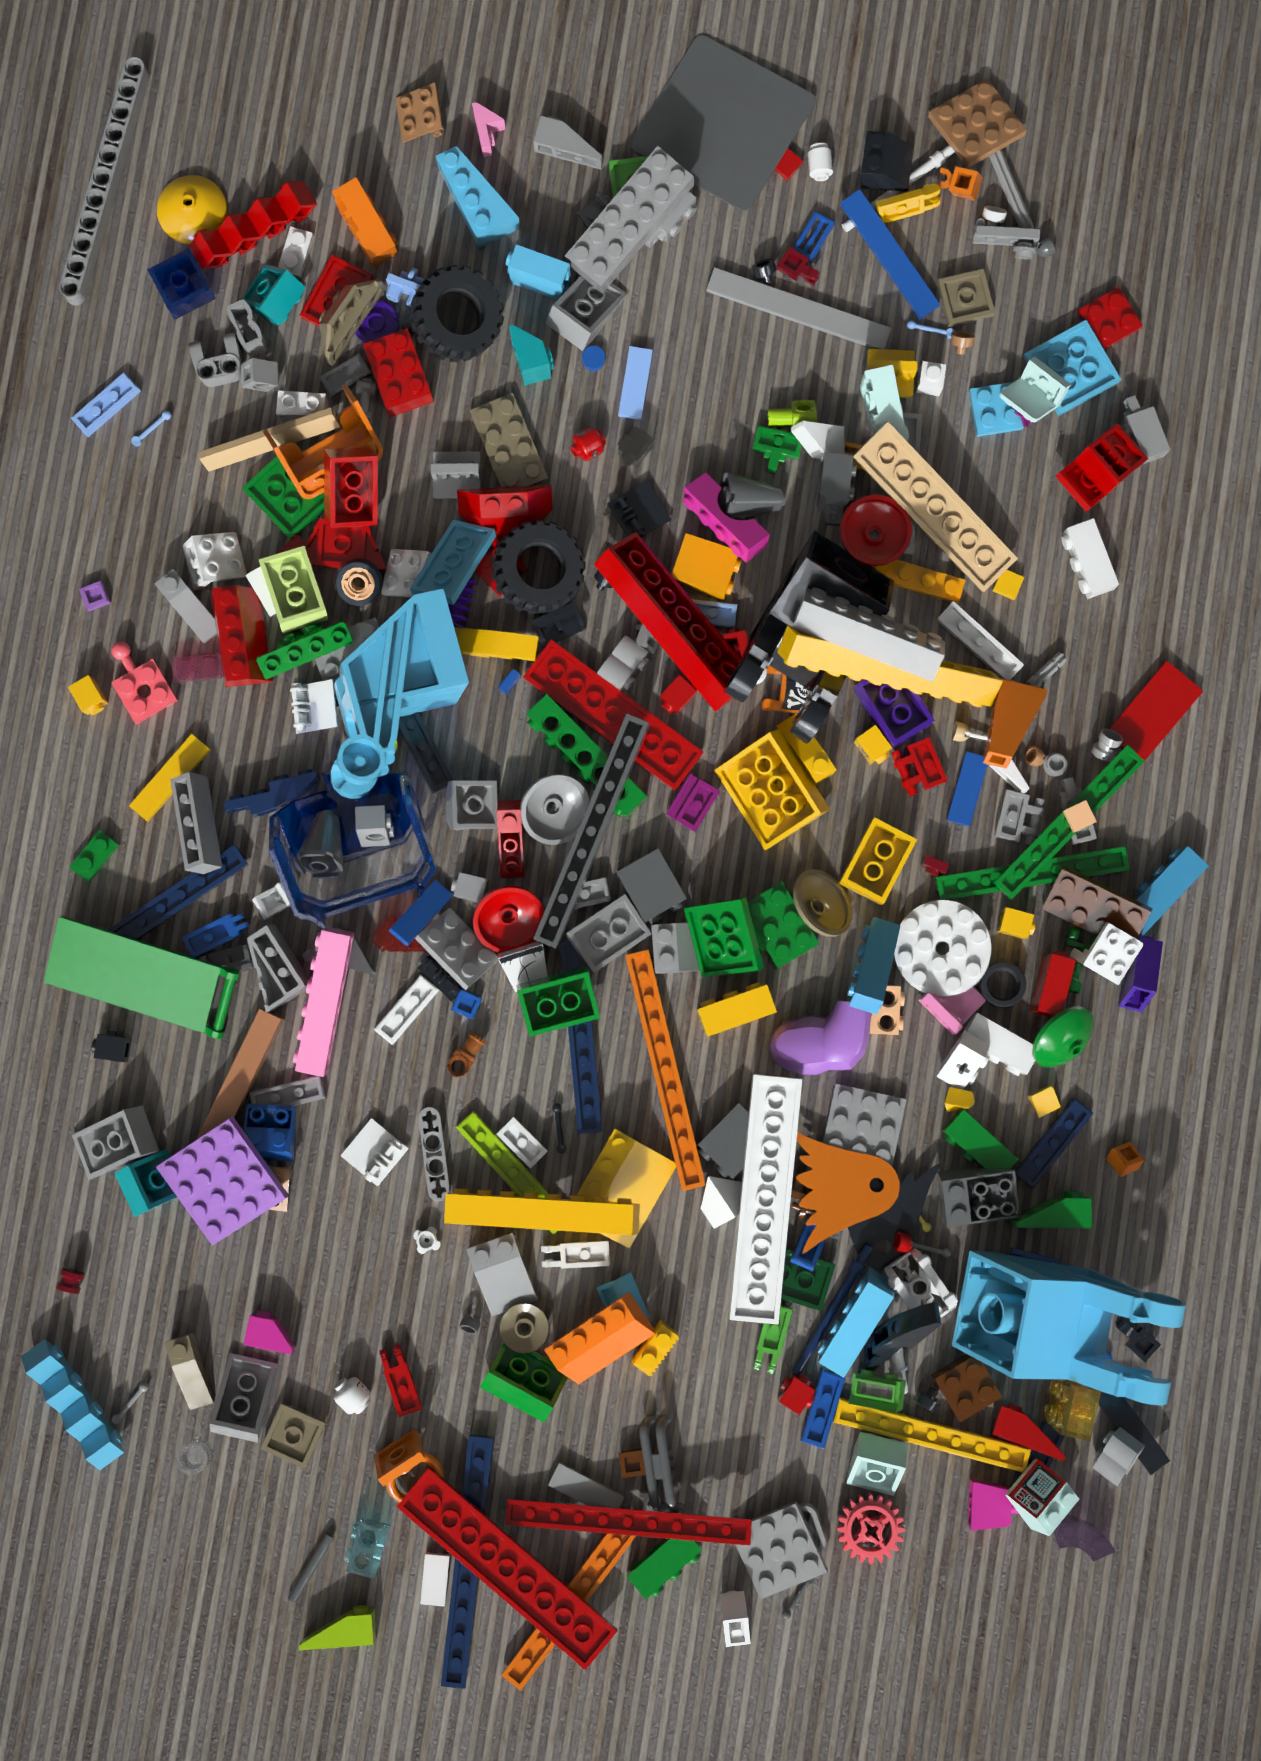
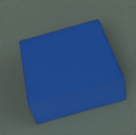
[499,669,521,696]
[450,988,482,1020]

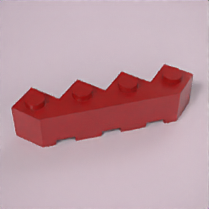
[189,180,317,269]

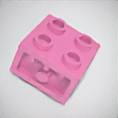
[918,987,986,1034]

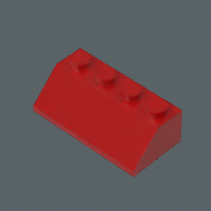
[211,585,273,688]

